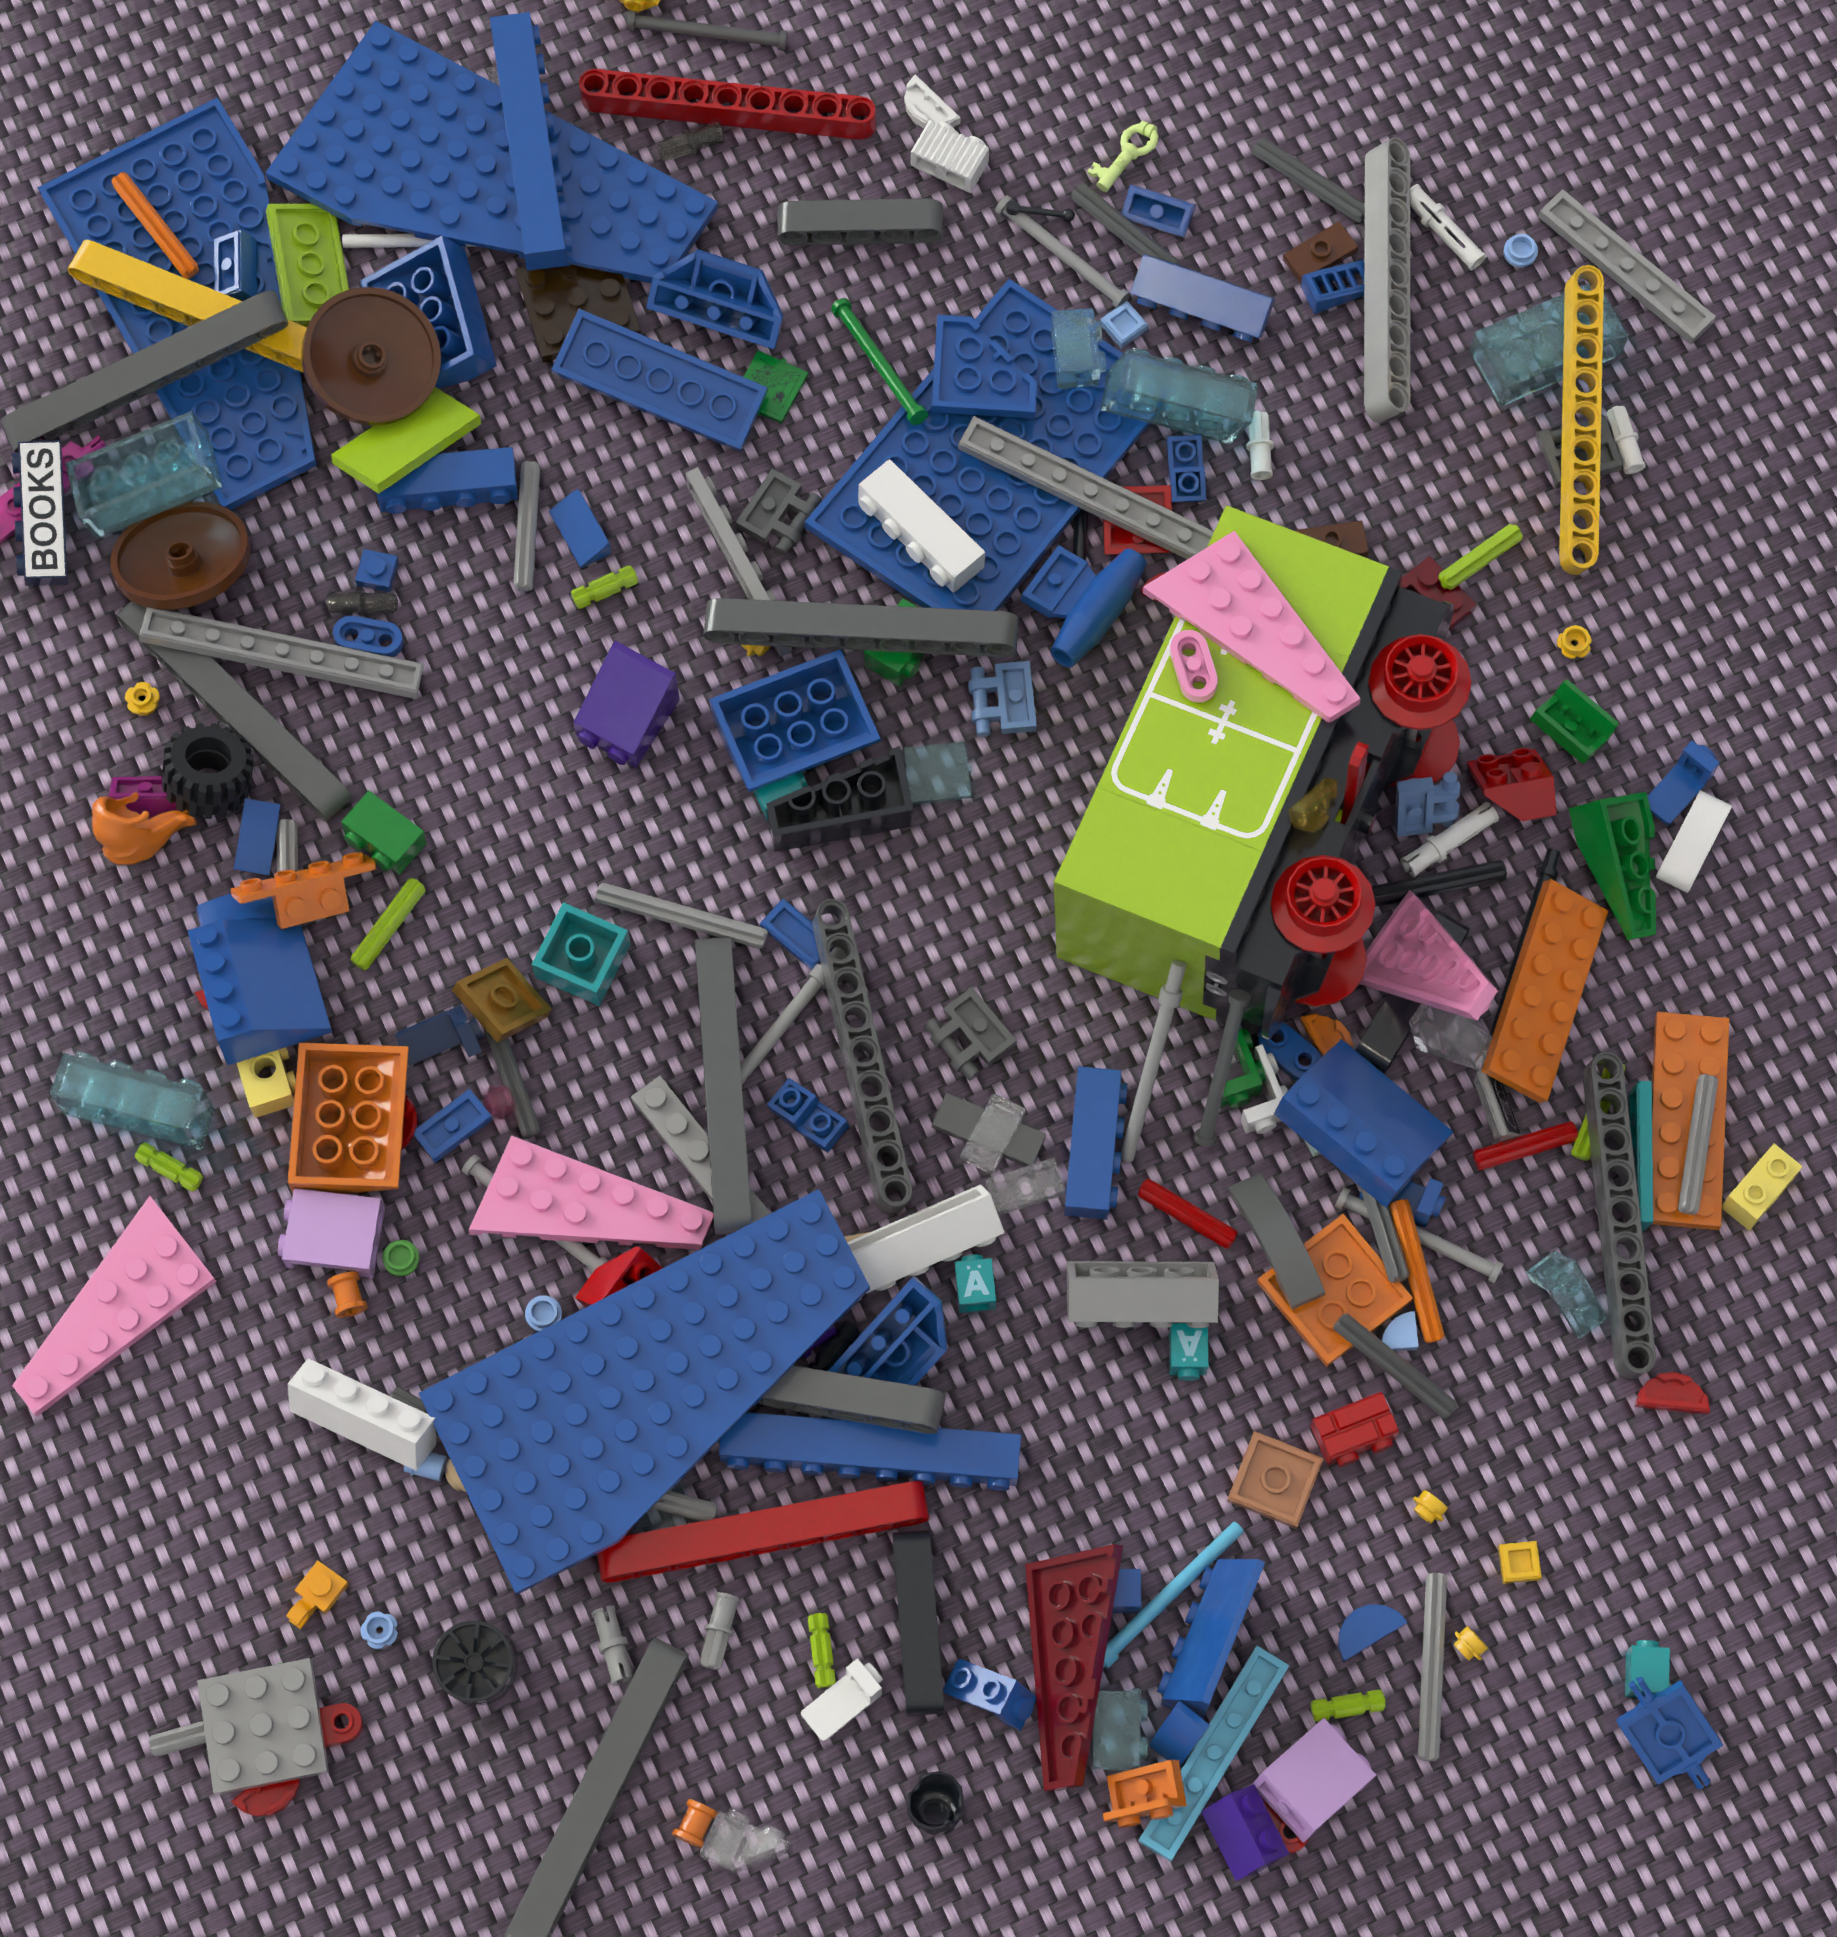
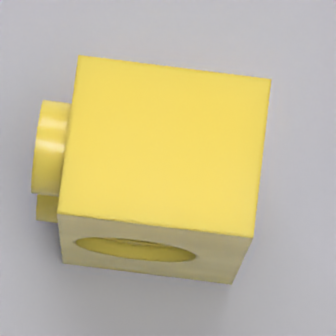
[237,1047,296,1118]
[1722,1143,1803,1231]

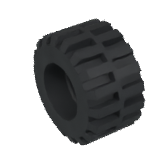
[162,723,253,819]

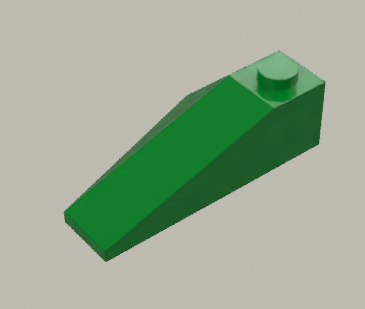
[1569,792,1656,940]

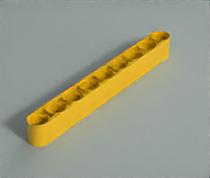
[67,240,307,373]
[1559,265,1604,575]

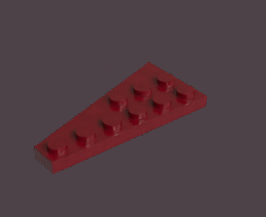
[1025,1544,1123,1792]

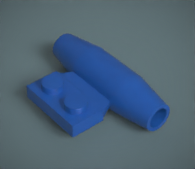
[1021,545,1147,668]

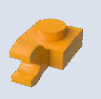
[286,1560,349,1630]

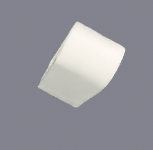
[1656,790,1732,893]

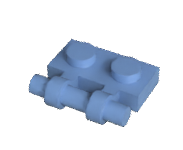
[968,661,1037,737]
[1395,772,1460,837]

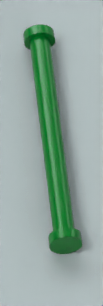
[831,298,928,425]

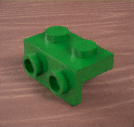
[1530,680,1619,764]

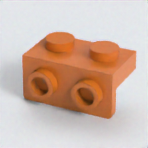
[1103,1760,1187,1828]

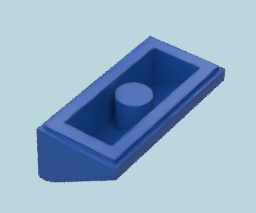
[1121,184,1197,238]
[214,229,257,301]
[549,489,612,569]

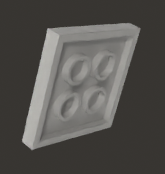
[197,1658,329,1795]

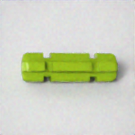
[571,565,638,609]
[135,1142,203,1192]
[808,1613,836,1688]
[1310,1689,1386,1722]

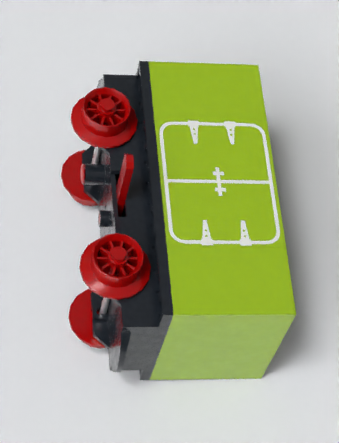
[1054,505,1472,1040]

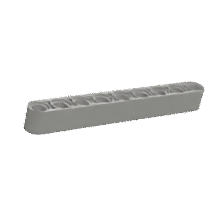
[1364,137,1411,423]

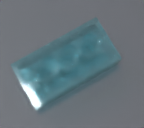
[1470,283,1628,407]
[1101,348,1258,444]
[65,411,223,539]
[50,1052,215,1150]

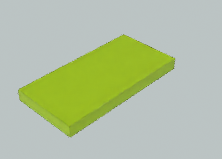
[266,204,349,327]
[331,387,481,494]

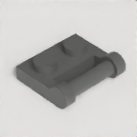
[1536,414,1623,488]

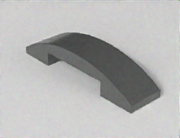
[1227,1173,1325,1310]

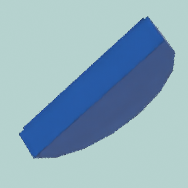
[1338,1604,1408,1663]

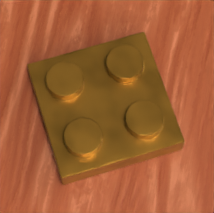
[452,958,552,1043]

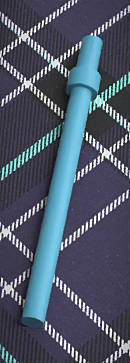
[1103,1521,1244,1669]

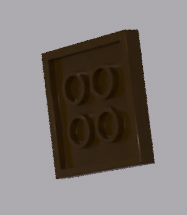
[515,264,641,363]

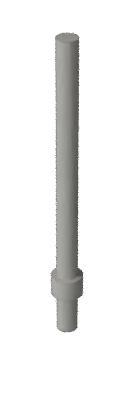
[704,947,847,1113]
[1121,960,1186,1162]

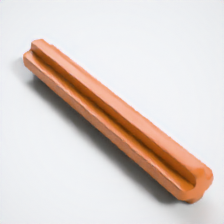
[112,172,199,279]
[1389,1199,1445,1343]

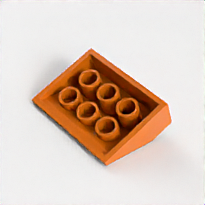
[288,1043,409,1194]

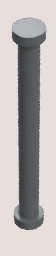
[627,10,788,51]
[1194,989,1251,1147]

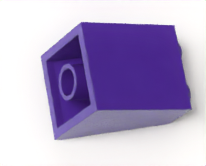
[573,641,680,768]

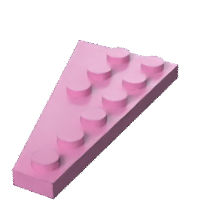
[1143,531,1361,723]
[1359,890,1498,1021]
[469,1136,714,1250]
[12,1196,216,1417]

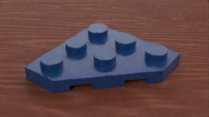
[931,315,1037,419]

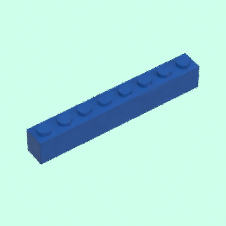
[490,12,572,271]
[719,1412,1021,1491]

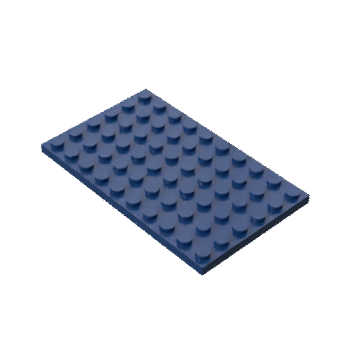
[805,279,1176,611]

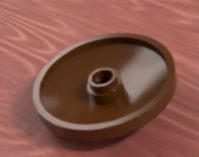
[301,287,441,425]
[110,501,251,610]

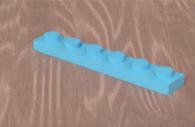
[1138,1646,1290,1862]

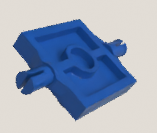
[1616,1677,1723,1789]

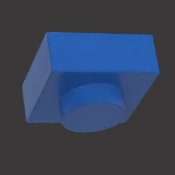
[355,549,399,592]

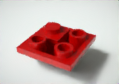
[1466,748,1557,821]
[575,1246,663,1308]

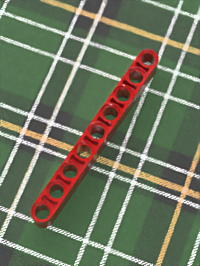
[579,69,876,140]
[597,1481,930,1583]

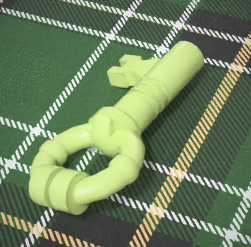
[1087,121,1159,192]

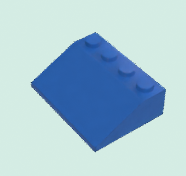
[360,236,497,389]
[709,649,881,792]
[187,919,332,1066]
[1274,1039,1453,1208]
[1157,1559,1265,1720]

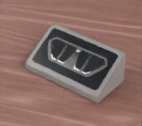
[1473,1068,1522,1143]

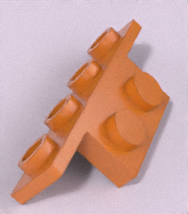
[230,852,376,929]

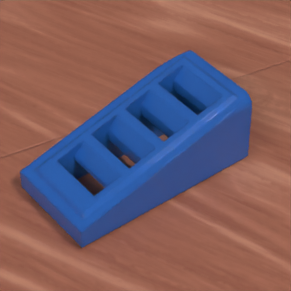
[1301,260,1365,314]

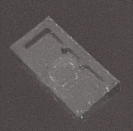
[960,1093,1026,1175]
[985,1158,1066,1216]

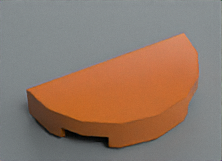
[1300,1013,1354,1057]

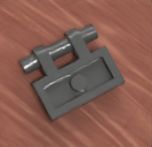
[736,468,822,556]
[924,987,1017,1081]

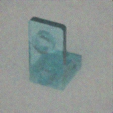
[1526,1251,1607,1338]

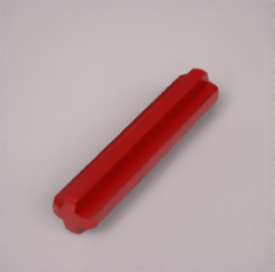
[1473,1121,1578,1170]
[1138,1179,1238,1249]

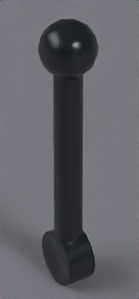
[1006,201,1075,222]

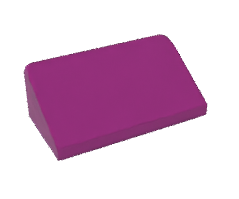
[108,776,178,819]

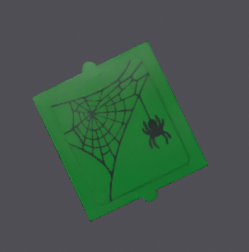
[743,351,808,424]

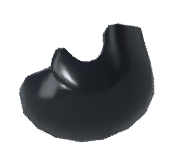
[907,1771,964,1835]

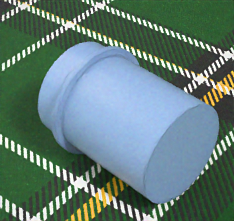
[404,1452,447,1481]

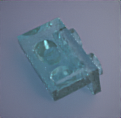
[1093,1688,1148,1770]

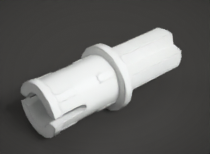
[1606,406,1646,474]
[1246,410,1274,480]

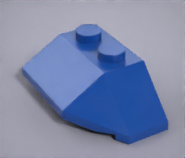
[646,249,783,349]
[828,1276,948,1386]

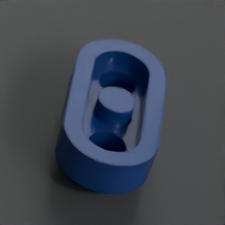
[333,616,404,657]
[1258,1022,1322,1081]

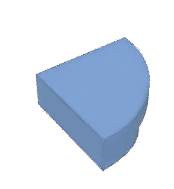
[1381,1311,1419,1352]

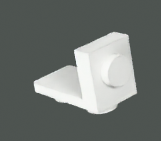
[1241,1045,1288,1134]
[801,1658,883,1742]

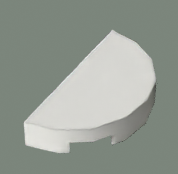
[904,75,961,129]

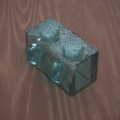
[1050,308,1106,389]

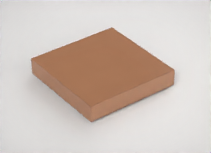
[1227,1431,1324,1529]

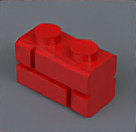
[1310,1392,1399,1467]

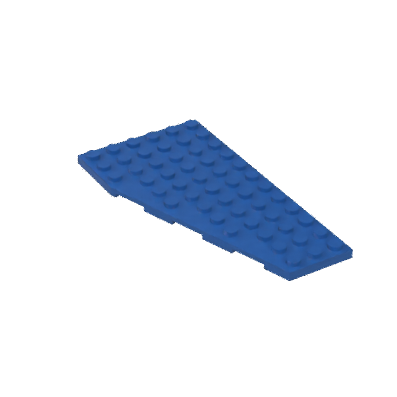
[265,21,718,283]
[37,97,317,510]
[418,1189,870,1595]

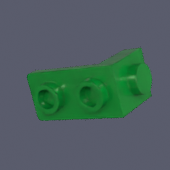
[1220,1027,1266,1108]

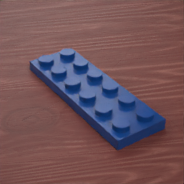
[551,309,768,452]

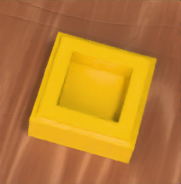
[1498,1541,1542,1584]

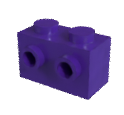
[1201,1784,1289,1881]

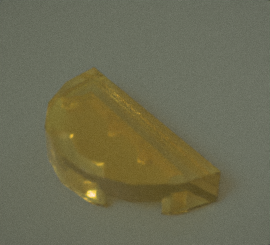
[1288,777,1337,833]

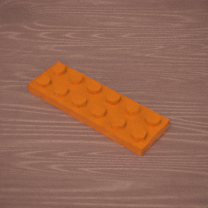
[1481,879,1608,1103]
[1652,1012,1729,1230]

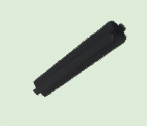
[1372,860,1507,907]

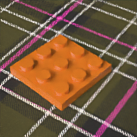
[1257,1214,1413,1368]

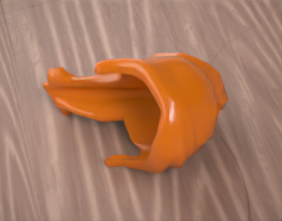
[92,792,197,866]

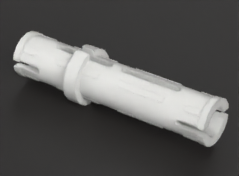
[1410,184,1487,271]
[1400,802,1499,878]

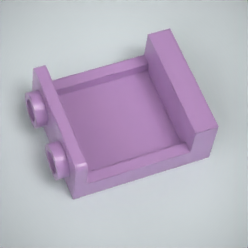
[278,1188,385,1278]
[1252,1718,1376,1843]

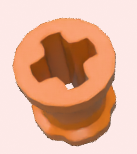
[327,1271,368,1318]
[672,1799,719,1849]

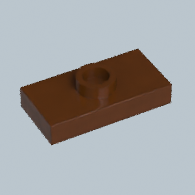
[1283,221,1359,284]
[1294,520,1369,557]

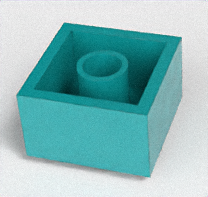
[531,902,631,1006]

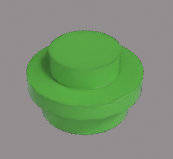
[382,1240,420,1277]

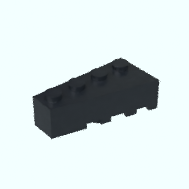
[766,746,914,852]

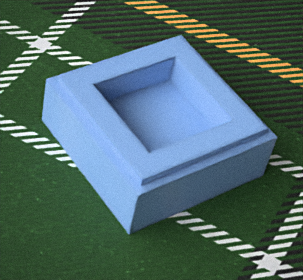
[1100,301,1148,349]

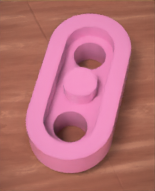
[1170,630,1218,702]

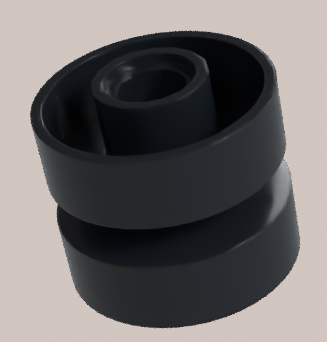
[432,1621,518,1706]

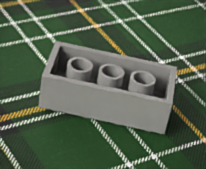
[1067,1261,1219,1328]

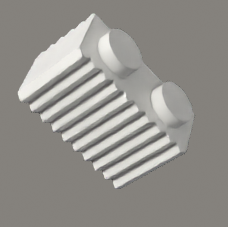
[911,120,989,193]

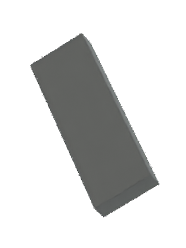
[932,1093,1046,1169]

